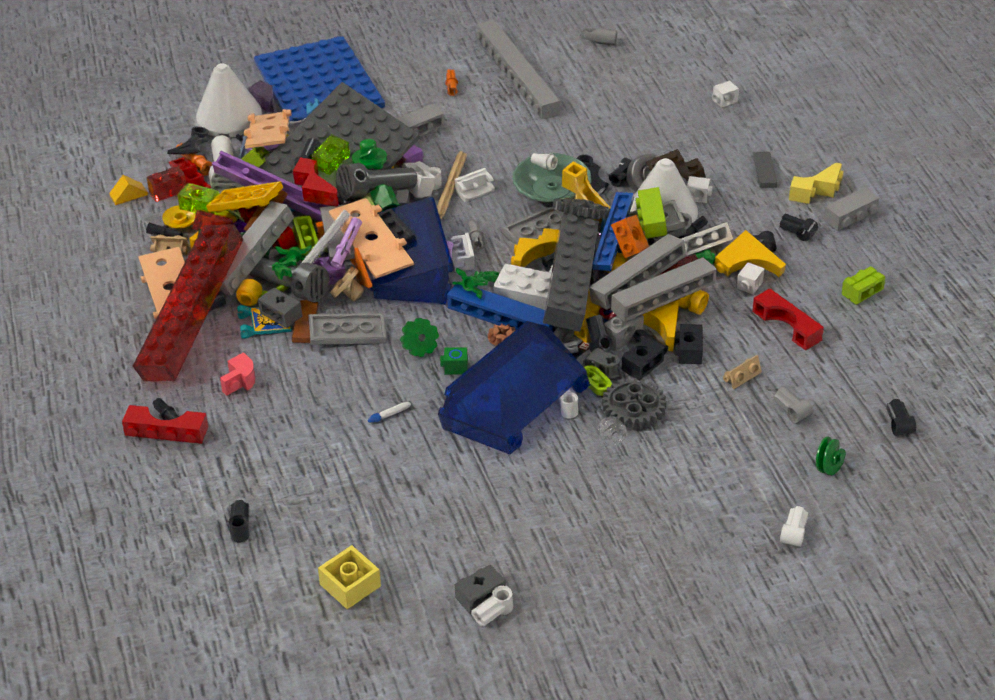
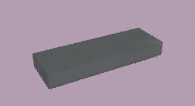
[753,152,777,188]

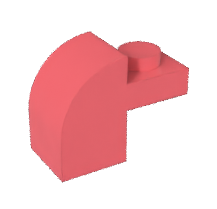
[220,352,256,396]

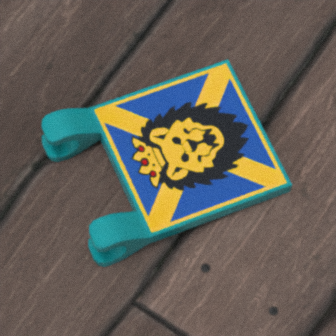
[237,305,292,339]

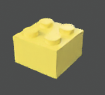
[318,545,381,609]

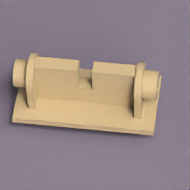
[150,235,189,255]
[723,355,762,389]

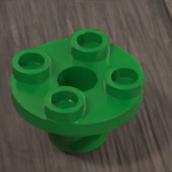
[352,139,387,169]

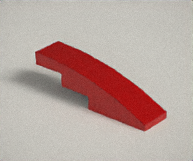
[169,157,211,198]

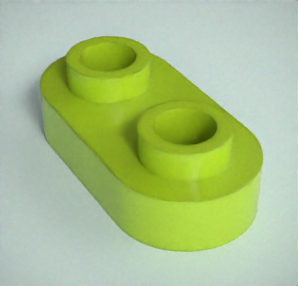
[581,365,612,396]

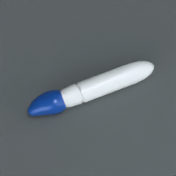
[368,402,411,423]

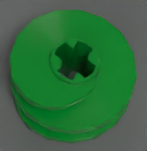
[816,436,846,476]

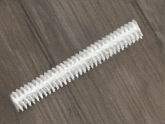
[300,210,351,264]

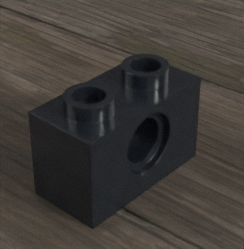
[675,324,703,365]
[621,337,665,381]

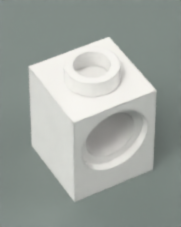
[712,81,739,108]
[687,176,713,203]
[737,262,764,294]

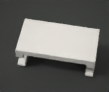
[455,168,495,202]
[451,233,475,272]

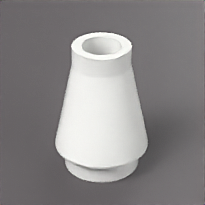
[531,153,558,171]

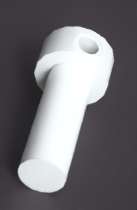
[209,135,244,191]

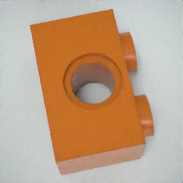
[611,215,649,258]

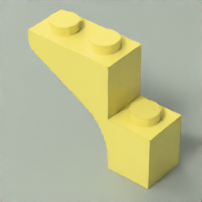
[789,163,844,204]

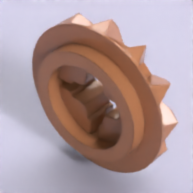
[488,324,518,347]

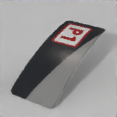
[567,341,590,366]

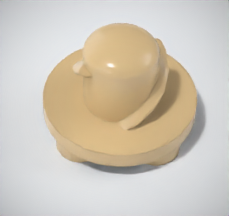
[330,266,364,301]

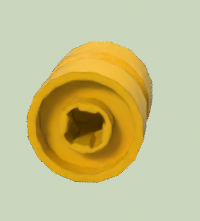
[678,290,709,315]

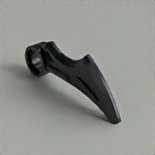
[167,126,208,155]
[577,154,609,195]

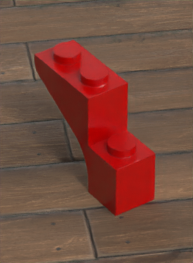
[293,157,339,207]

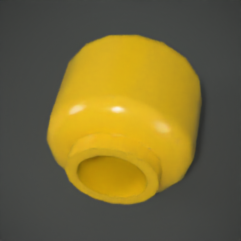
[236,279,263,306]

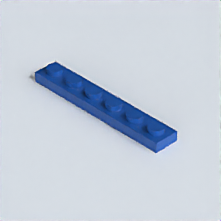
[592,192,634,271]

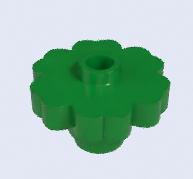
[400,318,439,357]

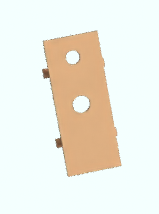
[244,109,292,148]
[329,198,414,279]
[138,247,205,328]

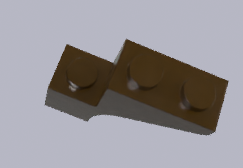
[646,149,706,183]

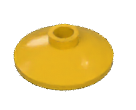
[162,205,198,228]

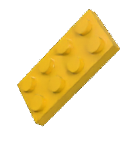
[206,181,283,213]

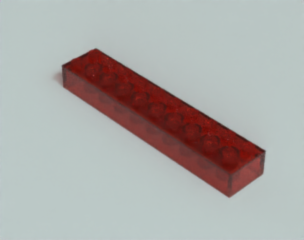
[132,224,244,381]

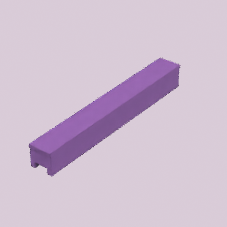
[212,150,329,222]

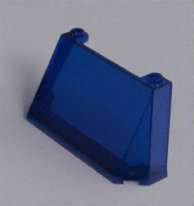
[366,197,453,305]
[438,321,590,454]

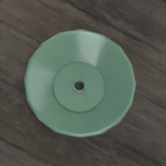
[512,153,591,203]

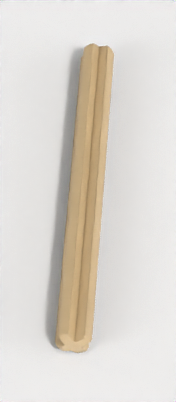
[434,151,467,219]

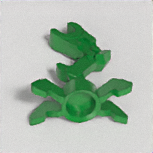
[272,245,312,280]
[452,268,500,299]

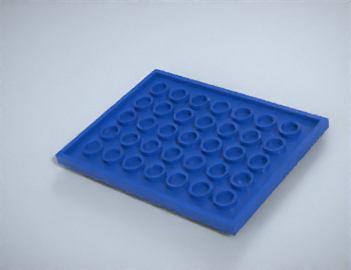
[254,36,385,122]

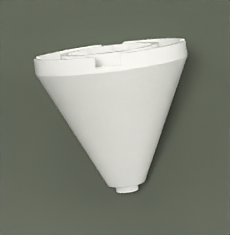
[196,63,262,138]
[630,159,698,223]

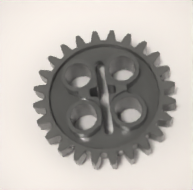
[553,198,611,219]
[602,378,667,429]

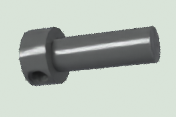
[336,163,417,199]
[249,257,329,302]

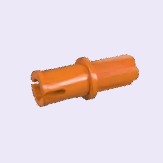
[445,69,458,96]

